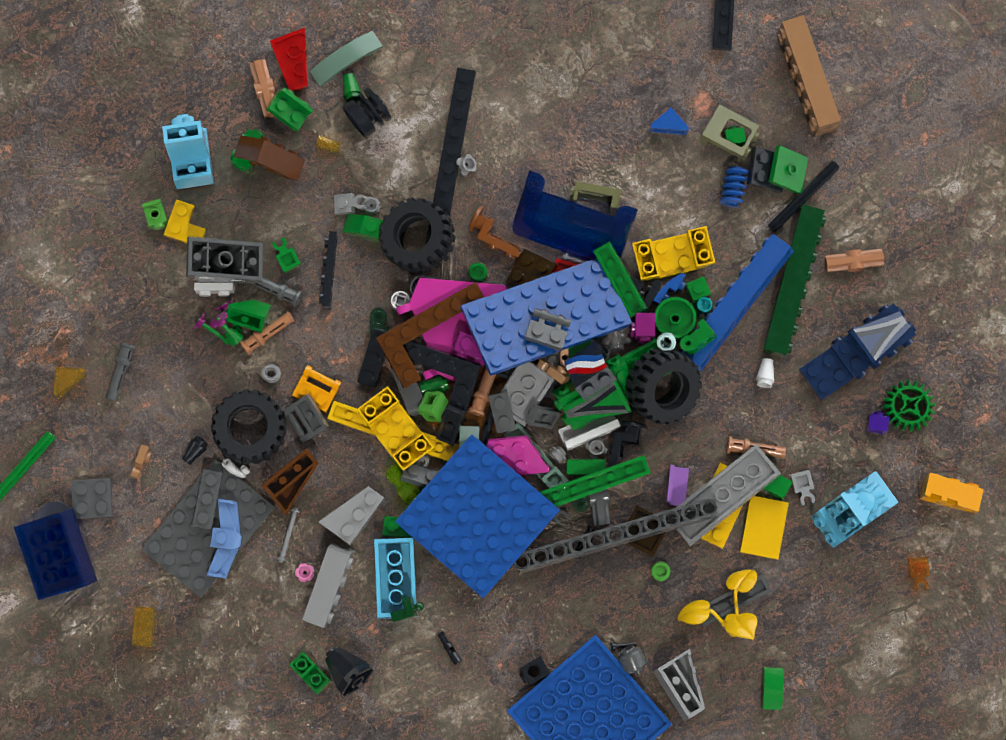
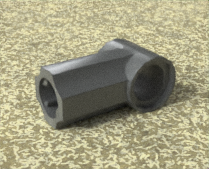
[588,489,610,527]

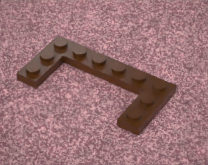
[375,282,484,389]

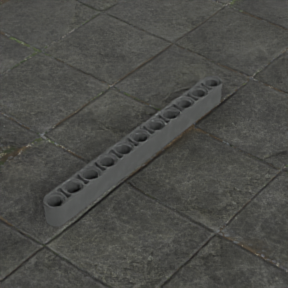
[513,499,718,573]

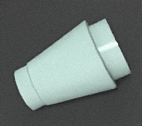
[657,333,676,351]

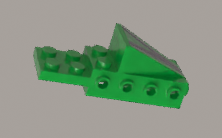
[552,339,671,430]

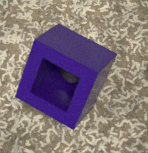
[866,412,889,435]

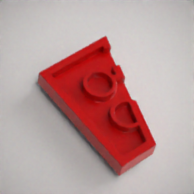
[270,27,308,92]

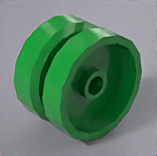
[655,297,696,343]

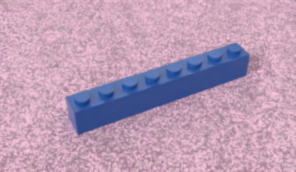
[680,234,794,372]

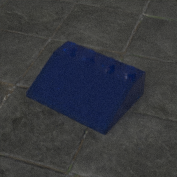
[14,508,97,600]

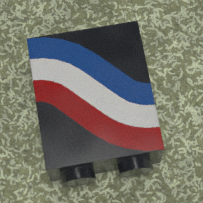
[564,341,617,400]

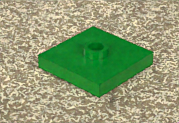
[769,146,808,194]

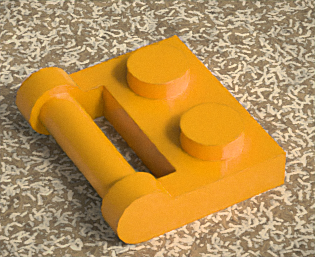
[292,365,342,413]

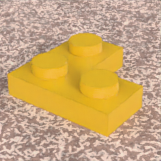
[163,199,206,244]

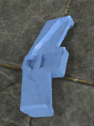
[206,499,242,579]

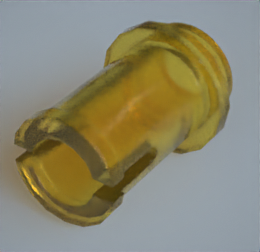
[316,135,341,154]

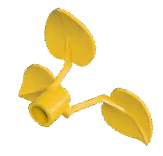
[678,570,758,640]

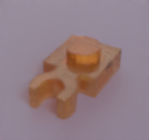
[907,557,930,592]

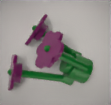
[193,300,244,347]

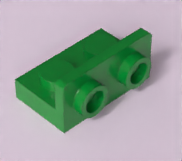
[266,88,313,132]

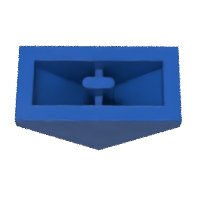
[650,108,689,135]

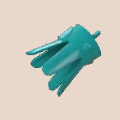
[694,297,714,317]

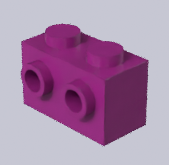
[630,313,655,345]
[451,332,485,366]

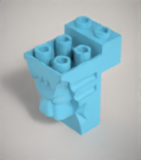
[162,114,214,189]
[811,471,899,548]

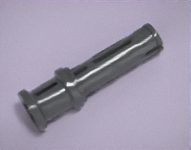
[249,277,302,307]
[105,342,136,401]

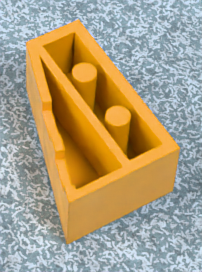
[919,473,984,514]

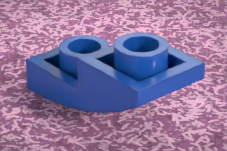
[652,273,686,306]

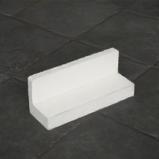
[558,415,620,451]

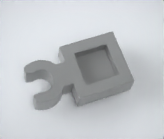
[334,193,367,215]
[790,470,815,506]

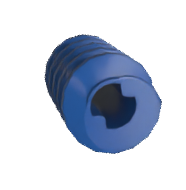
[720,166,749,208]

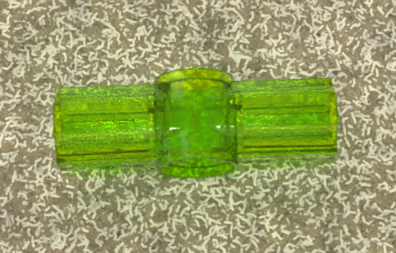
[385,464,421,505]

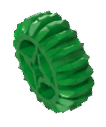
[883,380,936,432]

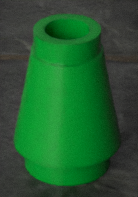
[343,73,362,102]

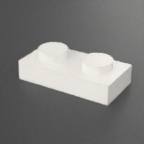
[194,283,235,297]

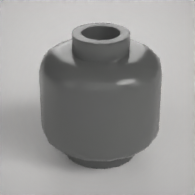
[618,645,647,676]

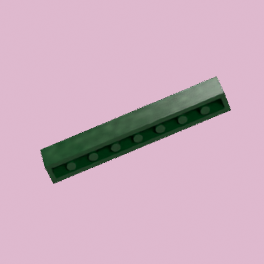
[763,204,827,358]

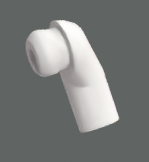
[222,458,250,478]

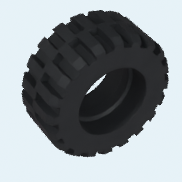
[379,198,456,274]
[626,348,702,425]
[211,389,286,465]

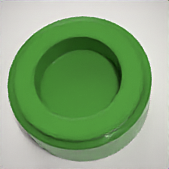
[651,562,671,582]

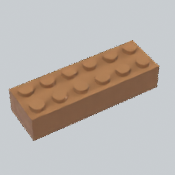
[777,15,841,136]

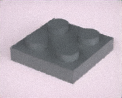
[72,478,113,520]

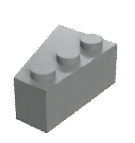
[653,649,705,722]

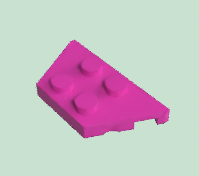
[486,435,550,475]

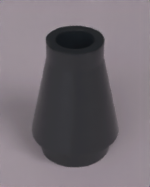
[182,435,209,465]

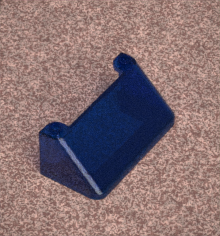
[512,171,638,261]

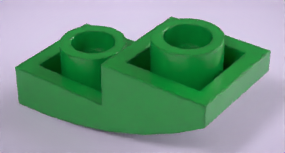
[289,652,332,695]
[761,667,784,710]

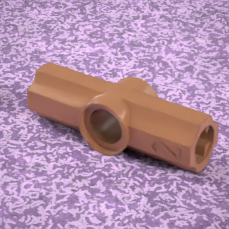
[250,60,276,118]
[825,249,884,273]

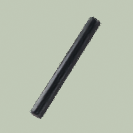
[768,161,840,232]

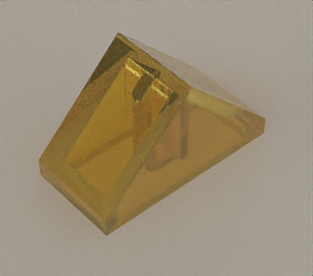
[53,367,88,399]

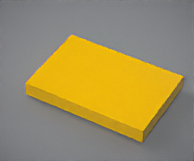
[740,496,789,560]

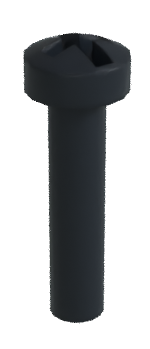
[611,642,636,651]

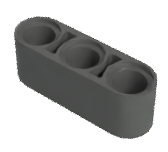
[390,367,423,418]

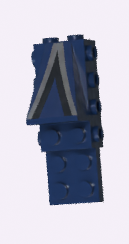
[799,304,916,401]

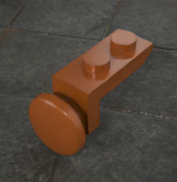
[469,206,522,258]

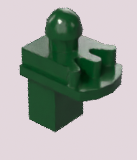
[390,594,424,623]

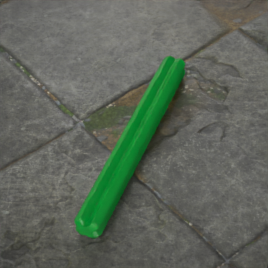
[0,432,55,501]

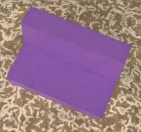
[665,465,689,507]

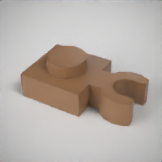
[537,358,570,384]
[130,444,152,479]

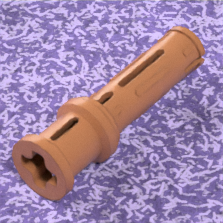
[239,311,294,356]
[468,368,496,417]
[726,436,786,459]

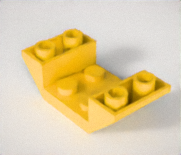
[632,226,716,280]
[357,386,434,471]

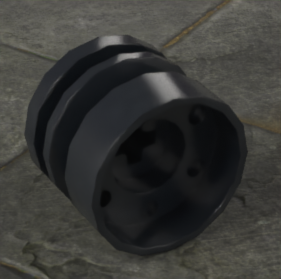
[342,87,392,139]

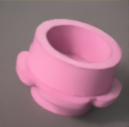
[295,563,314,582]

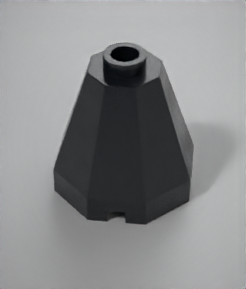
[325,647,374,697]

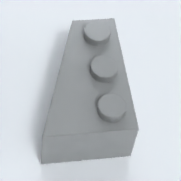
[319,486,385,547]

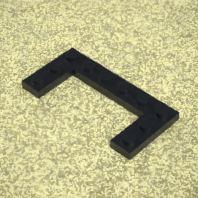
[357,327,482,420]

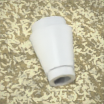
[755,358,774,388]

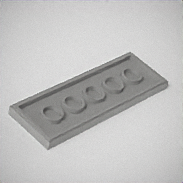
[667,444,781,546]

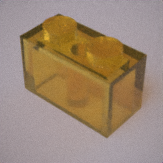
[132,606,157,648]

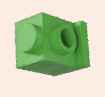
[142,199,168,230]
[417,391,449,422]

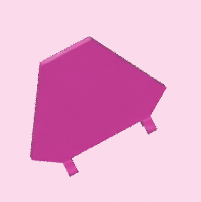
[396,278,507,382]

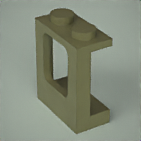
[700,104,760,163]
[569,182,621,216]

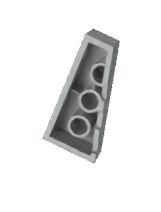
[302,542,355,628]

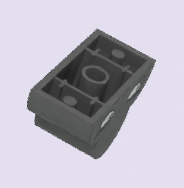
[186,237,263,284]

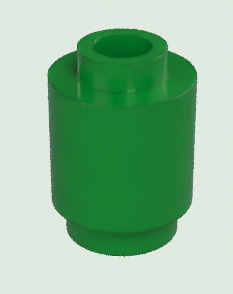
[420,375,449,397]

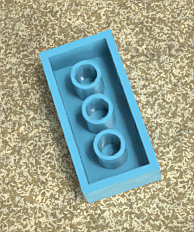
[374,538,417,619]

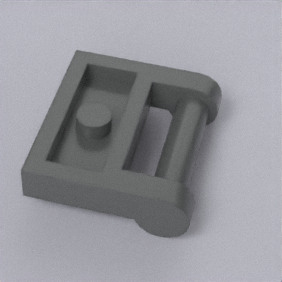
[282,394,329,445]

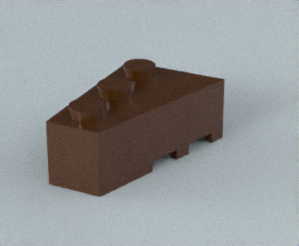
[233,135,305,181]
[261,448,319,515]

